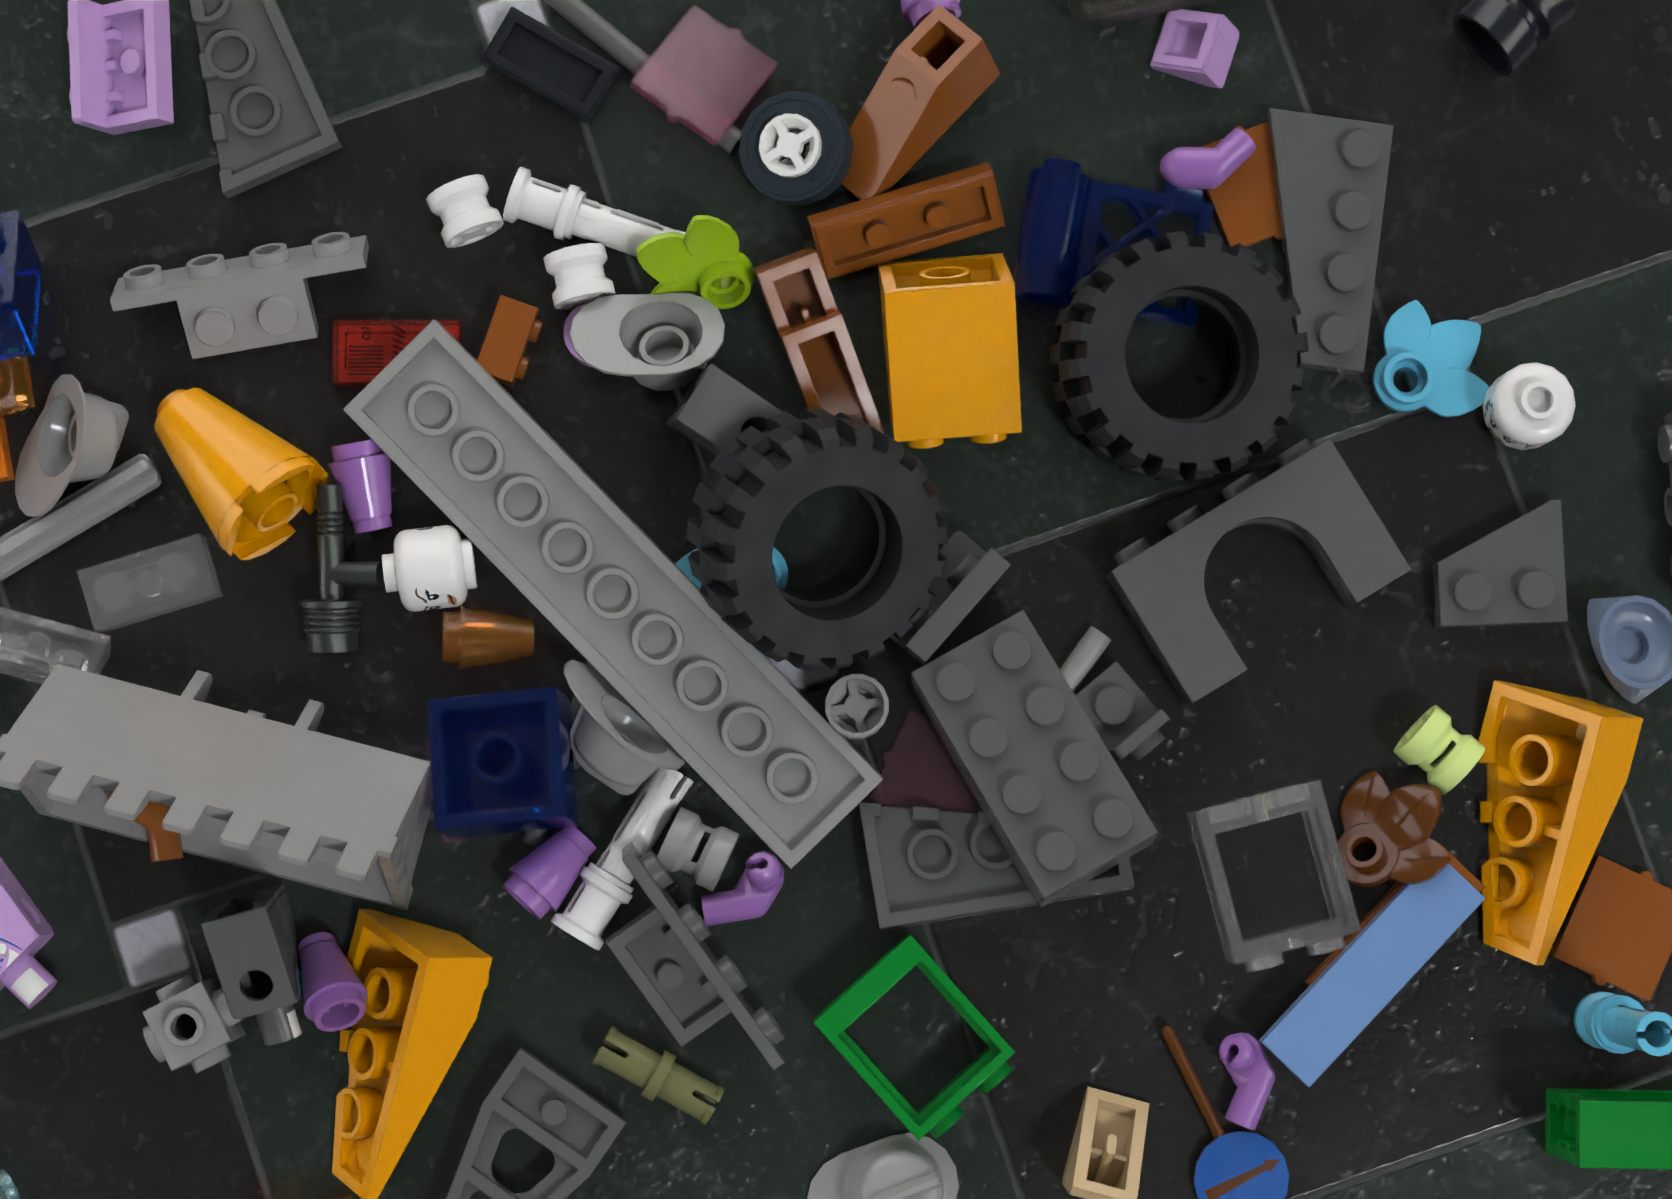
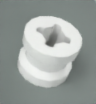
[426,174,504,248]
[544,243,616,310]

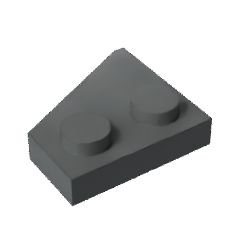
[1432,500,1568,628]

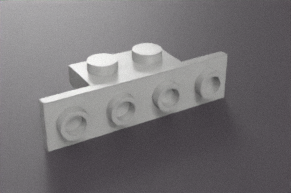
[110,232,369,359]

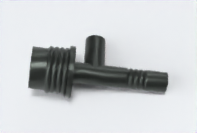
[299,484,384,653]

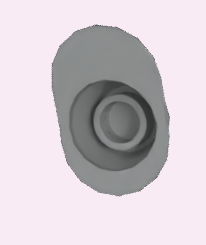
[570,292,725,391]
[15,374,129,517]
[564,660,685,795]
[807,1132,959,1199]

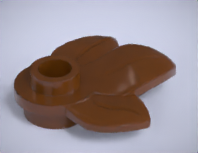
[1335,771,1451,887]

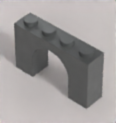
[1105,438,1412,706]

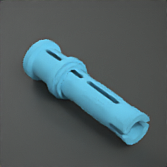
[1573,991,1672,1056]

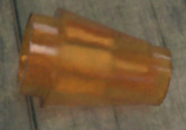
[442,606,534,669]

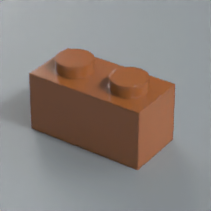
[477,295,544,387]

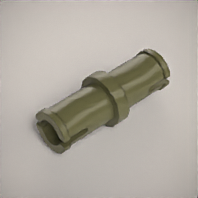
[592,1026,725,1125]

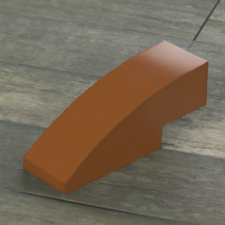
[753,246,884,433]

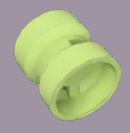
[1393,705,1485,795]

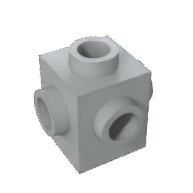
[142,974,246,1074]

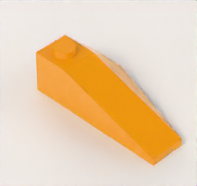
[1479,680,1644,965]
[332,909,493,1199]

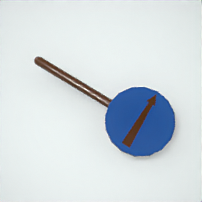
[1161,1025,1290,1199]

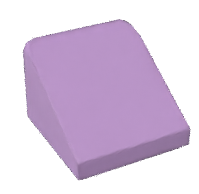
[1150,8,1239,88]

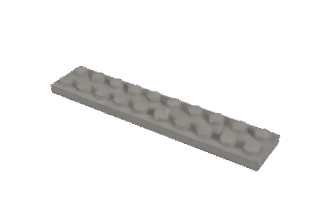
[343,319,884,869]

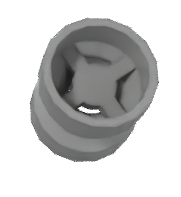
[825,674,889,739]
[657,807,740,892]

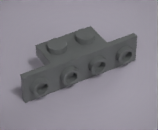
[606,842,786,1070]

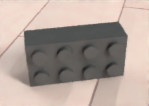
[911,610,1158,908]

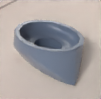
[1587,595,1672,704]

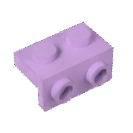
[67,0,174,135]

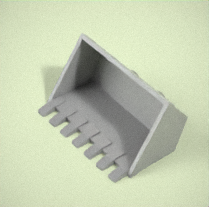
[0,664,431,911]

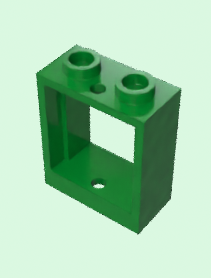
[813,933,1016,1141]
[1546,1088,1672,1170]

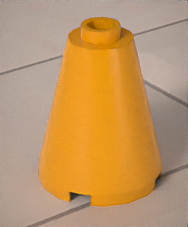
[154,388,328,560]

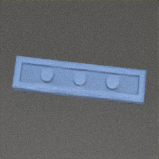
[1258,864,1486,1087]

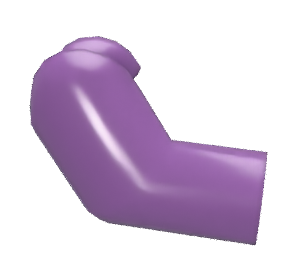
[1160,128,1256,190]
[701,851,784,926]
[1219,1032,1275,1131]

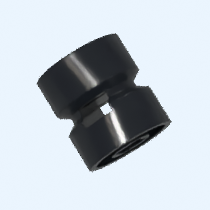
[1453,0,1576,76]

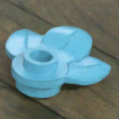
[1372,300,1489,418]

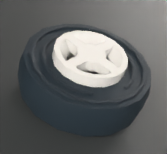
[739,91,853,206]

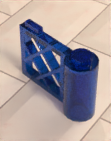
[1013,158,1215,329]

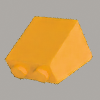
[878,253,1022,449]

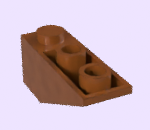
[841,4,1000,200]

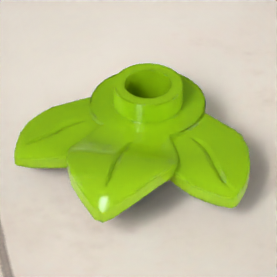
[635,215,755,309]

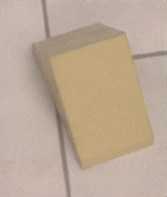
[1061,1087,1150,1199]

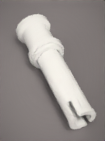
[503,167,686,257]
[551,767,694,951]

